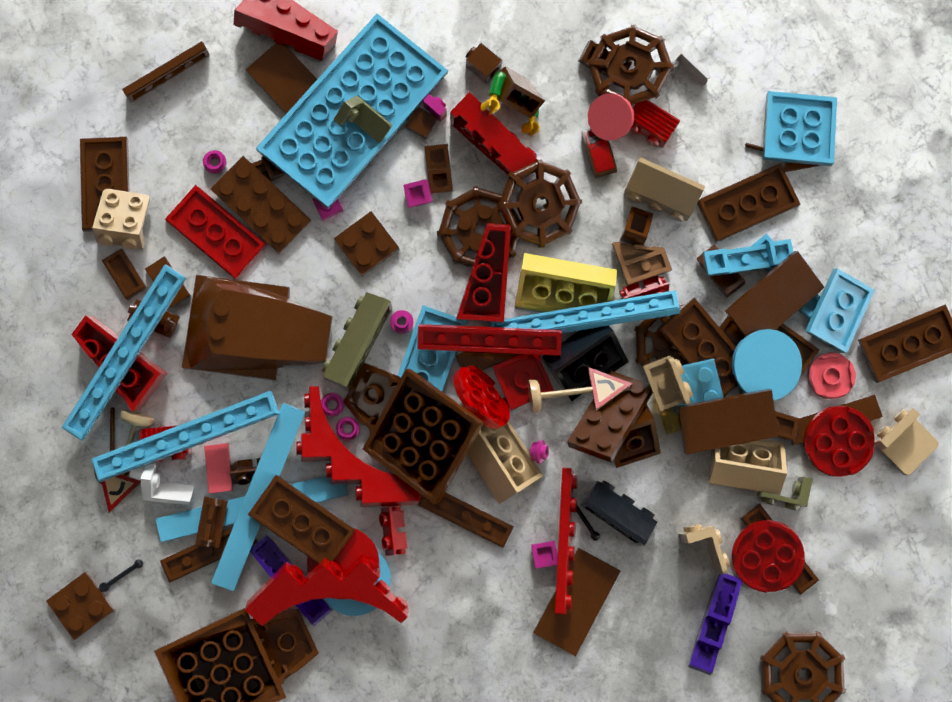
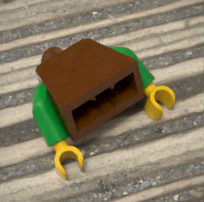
[481,67,545,136]

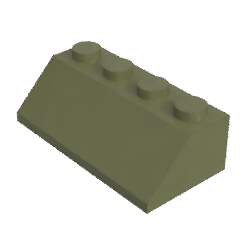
[321,292,392,391]

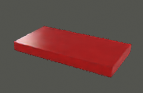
[165,184,267,280]

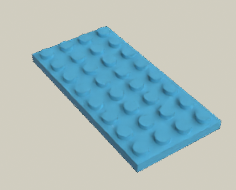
[256,14,448,209]

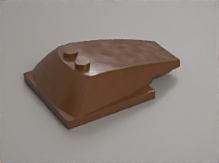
[182,275,333,381]
[344,363,484,504]
[154,608,319,702]

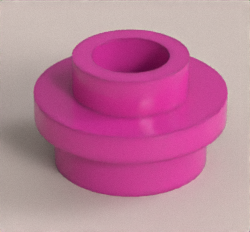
[203,150,227,174]
[390,310,414,334]
[321,393,344,417]
[336,417,360,441]
[530,440,549,464]

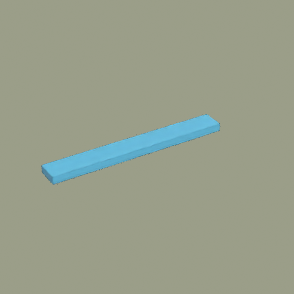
[61,265,187,441]
[489,290,680,333]
[91,391,280,482]
[211,403,306,592]
[156,476,348,542]

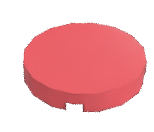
[587,93,634,141]
[807,352,856,400]

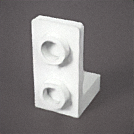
[656,45,711,85]
[141,463,194,505]

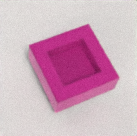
[423,94,447,122]
[403,179,432,208]
[312,198,343,221]
[531,540,558,569]

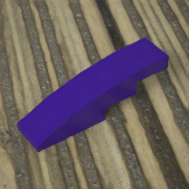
[250,535,333,626]
[687,574,742,675]

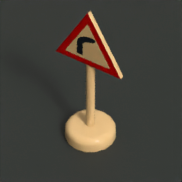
[528,367,632,413]
[101,410,154,513]

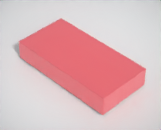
[204,443,234,494]

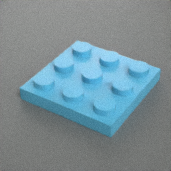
[763,91,837,166]

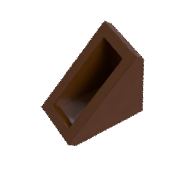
[620,206,653,245]

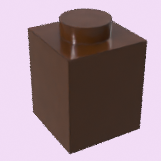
[465,43,502,84]

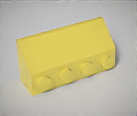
[514,253,617,312]

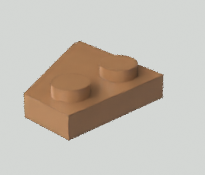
[612,242,672,286]

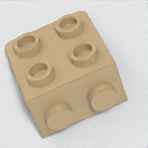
[92,189,150,249]
[643,356,693,411]
[874,408,939,475]
[679,524,730,574]

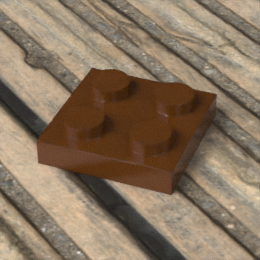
[334,211,399,277]
[46,571,115,640]

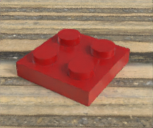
[492,354,554,410]

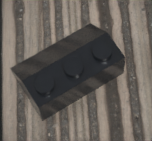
[542,326,629,402]
[580,480,657,546]

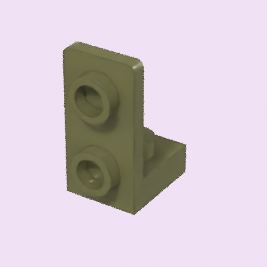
[333,95,392,143]
[756,477,813,511]

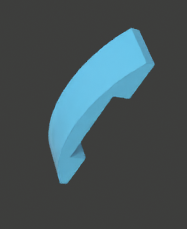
[702,239,793,276]

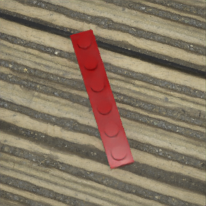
[417,324,562,356]
[555,468,578,615]

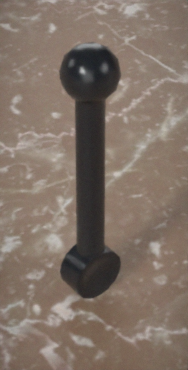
[573,497,600,541]
[99,559,143,592]

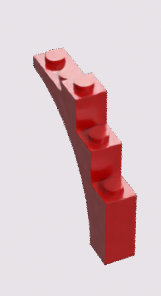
[296,386,420,507]
[244,554,409,626]

